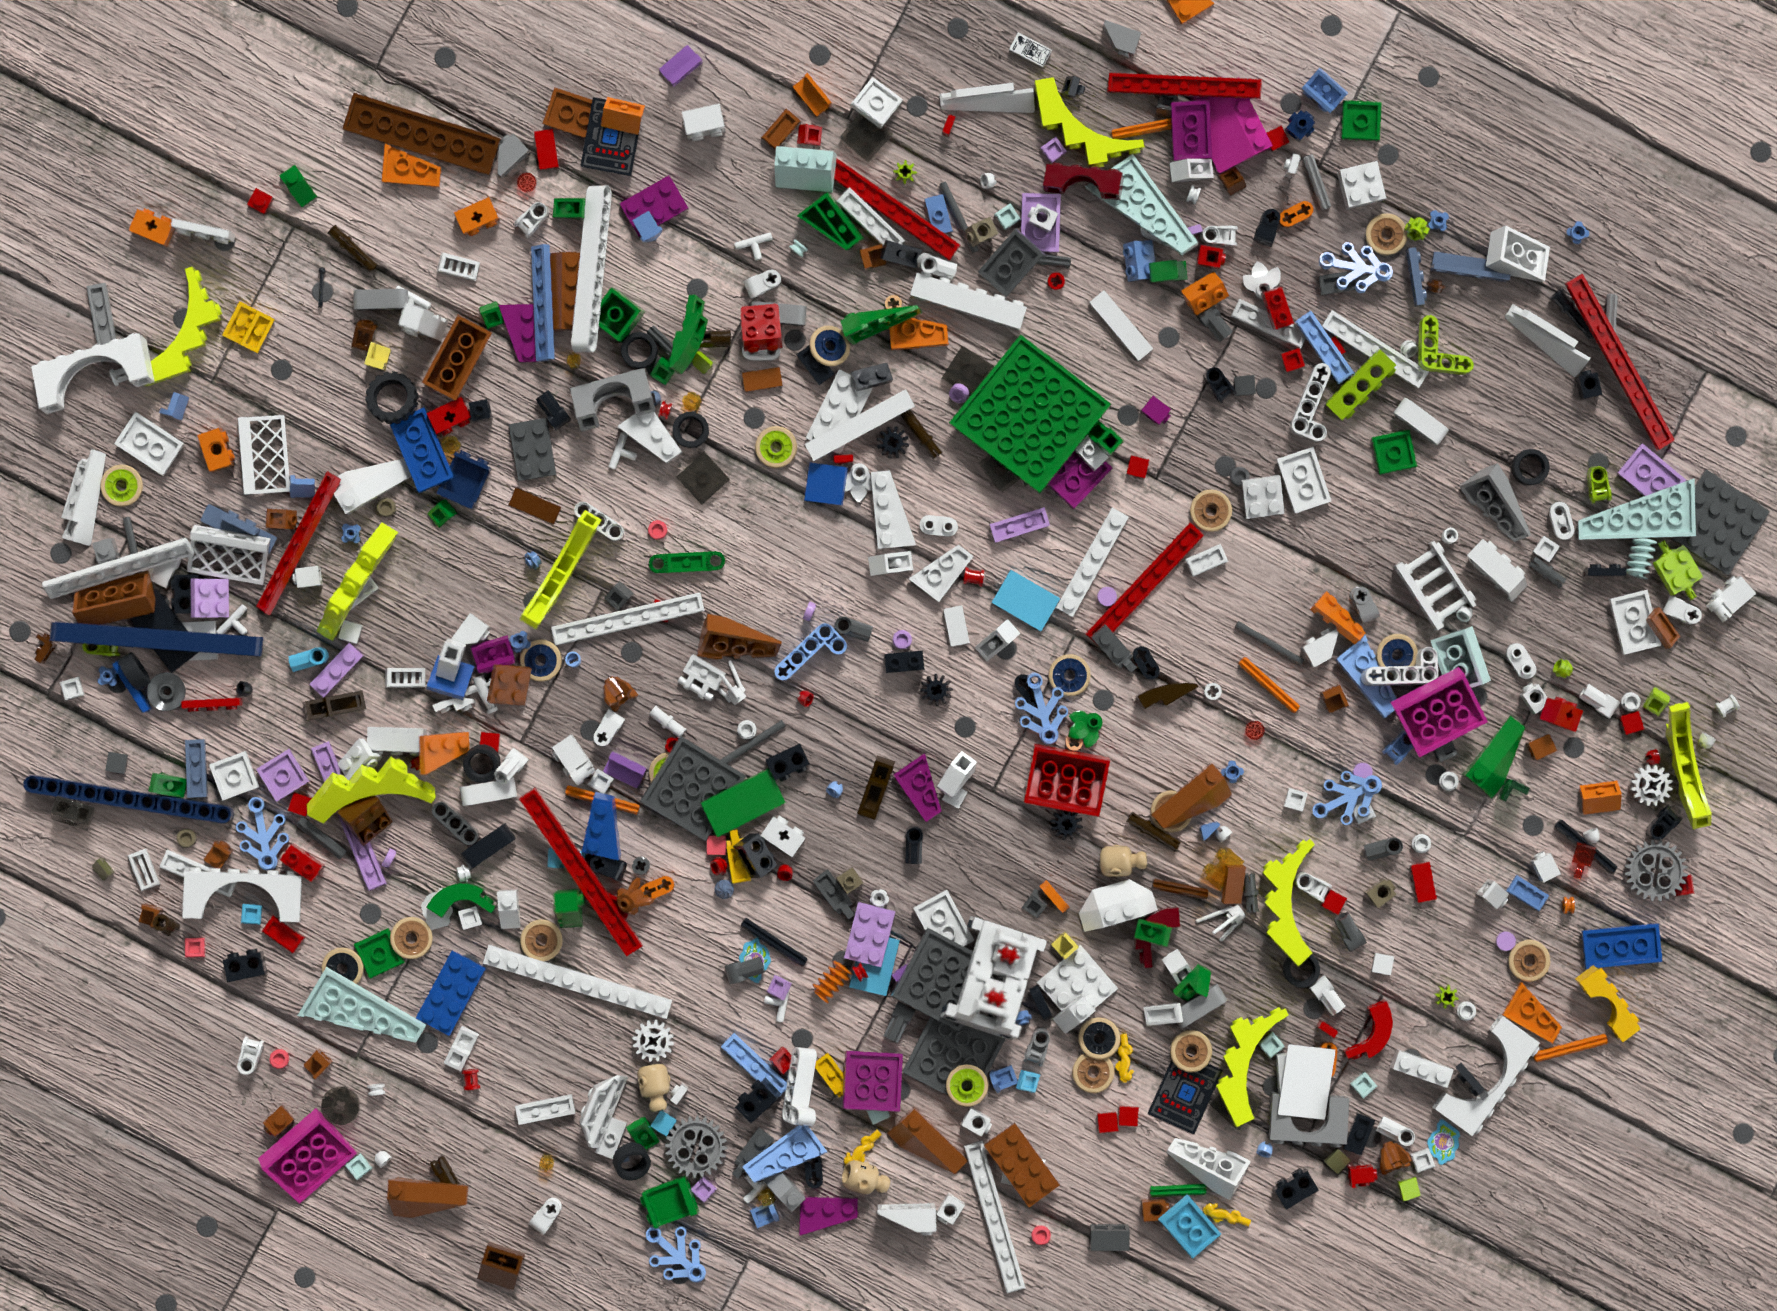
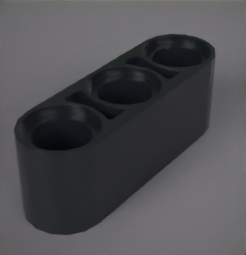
[460,823,516,870]

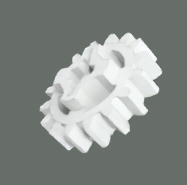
[1630,765,1673,806]
[632,1020,674,1062]

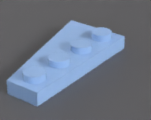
[1335,635,1396,718]
[743,1125,827,1183]

